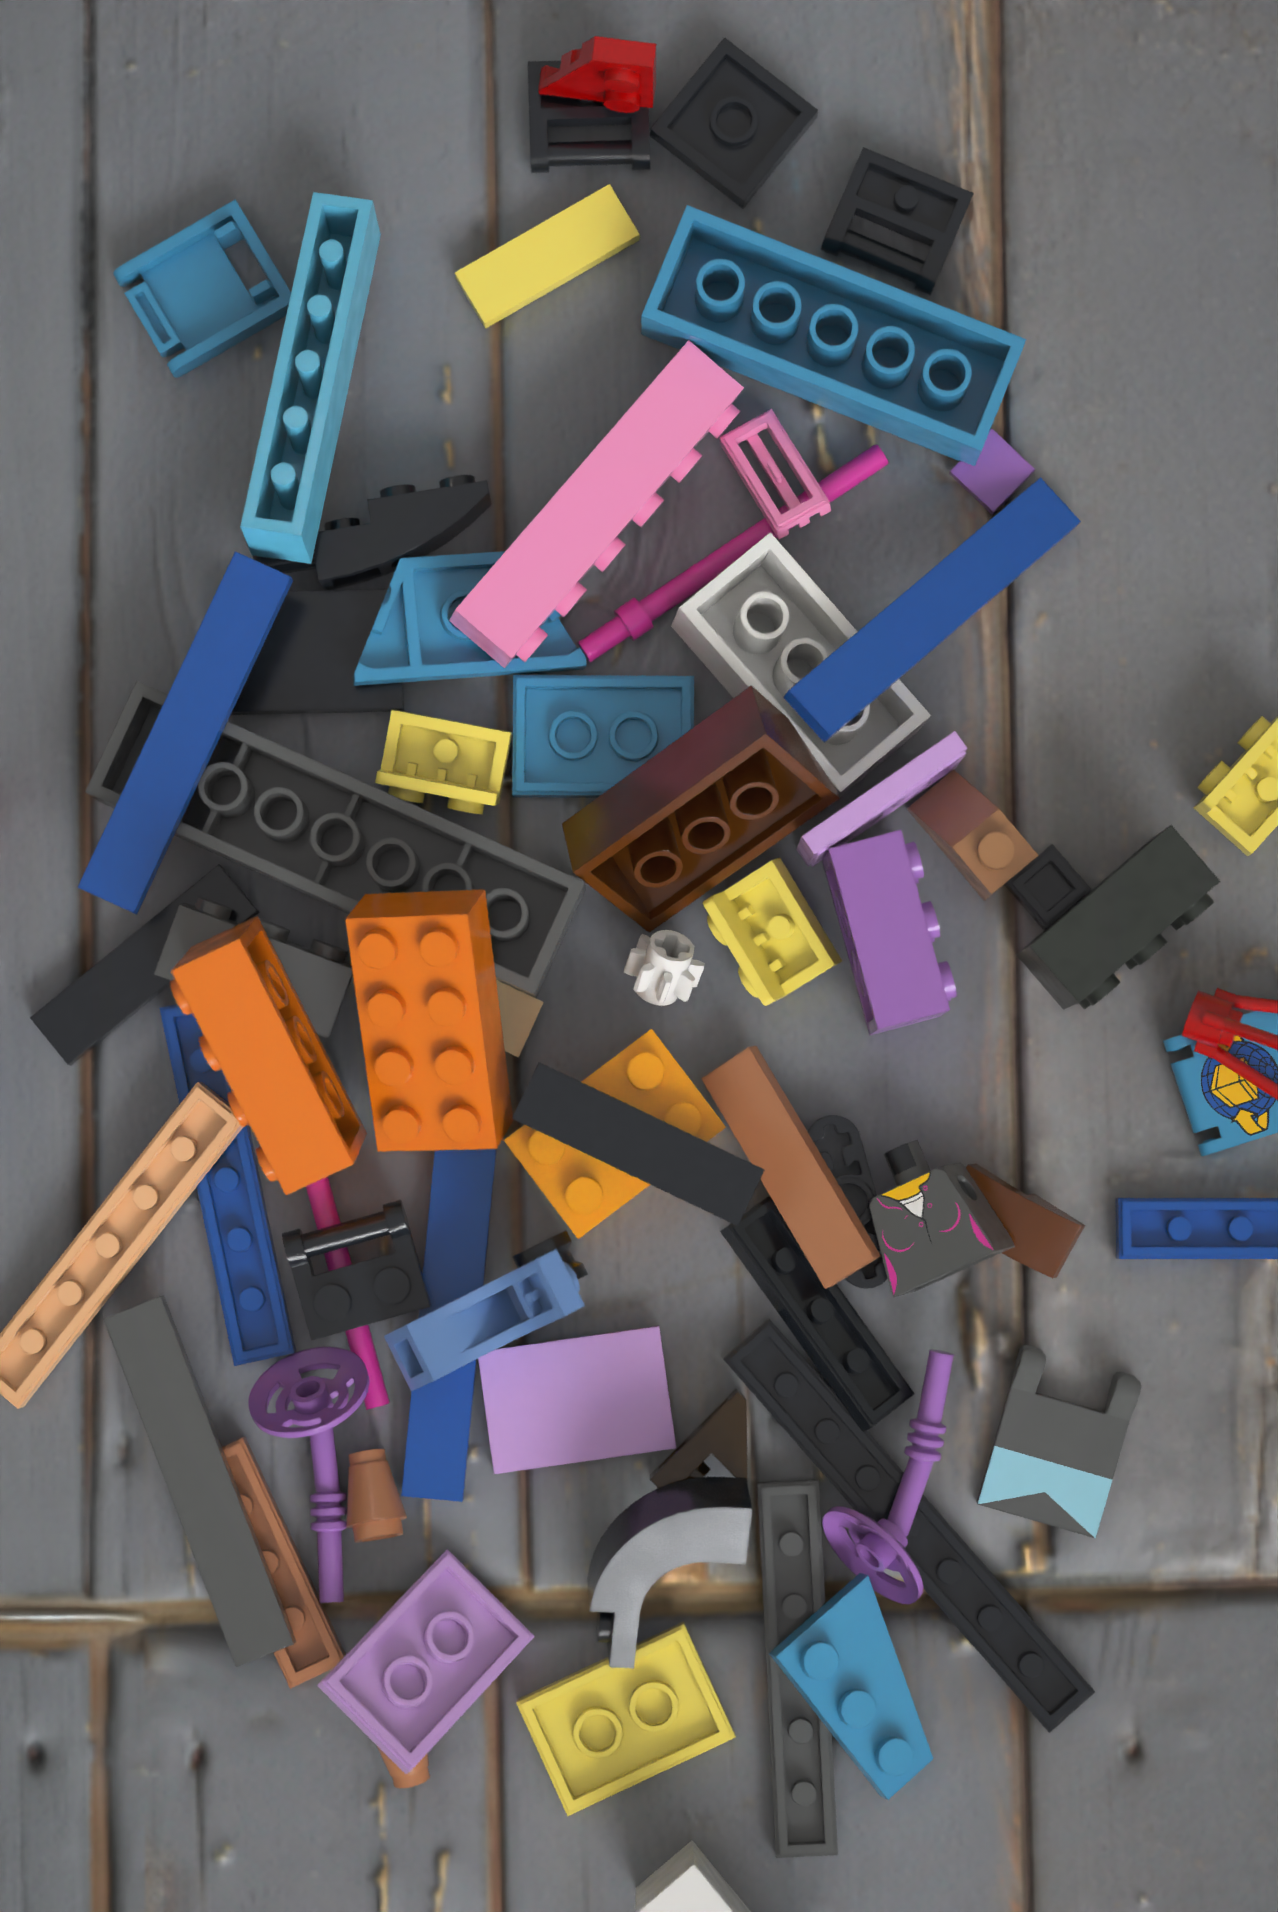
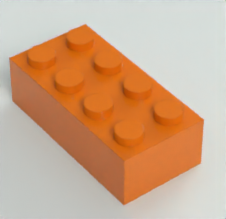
[345,889,513,1152]
[170,916,367,1195]

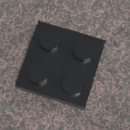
[650,37,818,208]

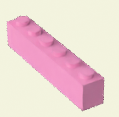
[449,340,744,668]

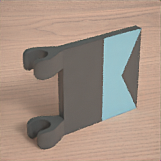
[977,1345,1141,1538]

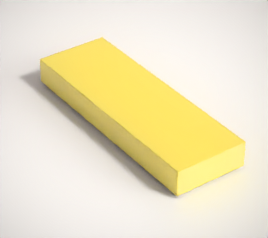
[455,184,640,329]

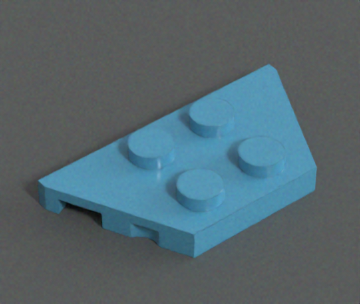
[353,551,587,686]

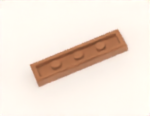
[701,1046,881,1289]
[222,1436,346,1689]

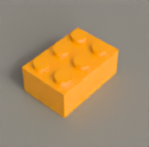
[504,1029,726,1239]

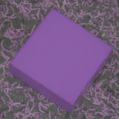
[949,429,1035,515]

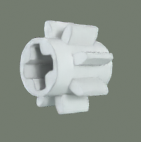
[624,930,705,1006]

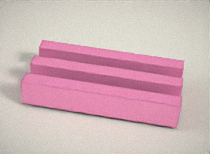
[719,409,831,540]

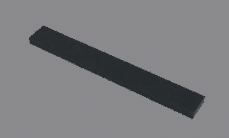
[723,1318,1095,1733]

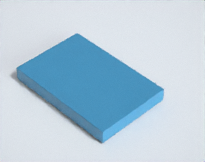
[512,675,694,798]

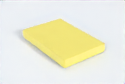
[516,1621,736,1816]

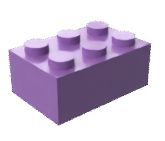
[822,830,957,1036]

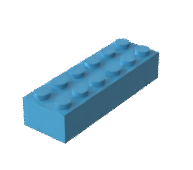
[641,205,1027,466]

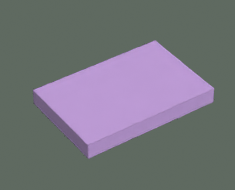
[796,731,968,867]
[478,1325,676,1474]
[317,1549,535,1774]

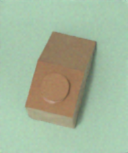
[907,770,1039,901]

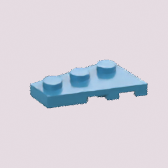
[769,1573,934,1800]

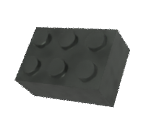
[1016,825,1220,1010]

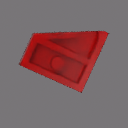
[538,36,656,113]

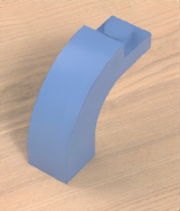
[384,1249,585,1391]

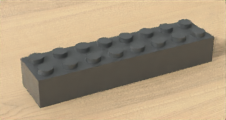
[85,681,586,998]

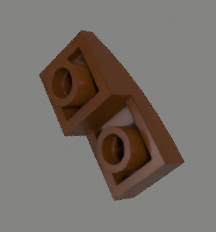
[966,1164,1085,1278]

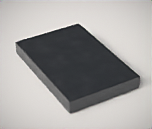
[231,589,404,715]

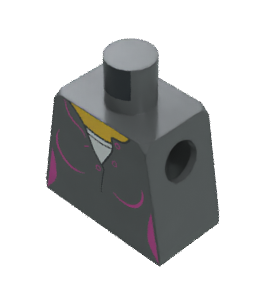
[869,1140,1015,1297]

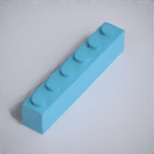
[240,192,381,564]

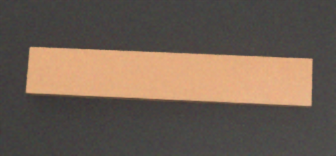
[0,1082,243,1409]

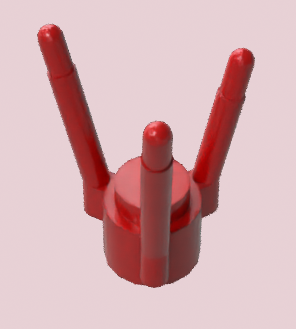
[1182,988,1278,1100]

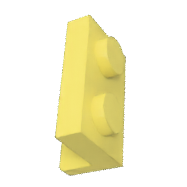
[375,709,512,814]
[1194,716,1278,856]
[703,857,842,1006]

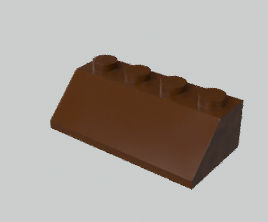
[562,685,839,933]

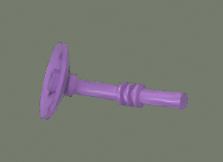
[248,1347,370,1603]
[822,1349,954,1604]

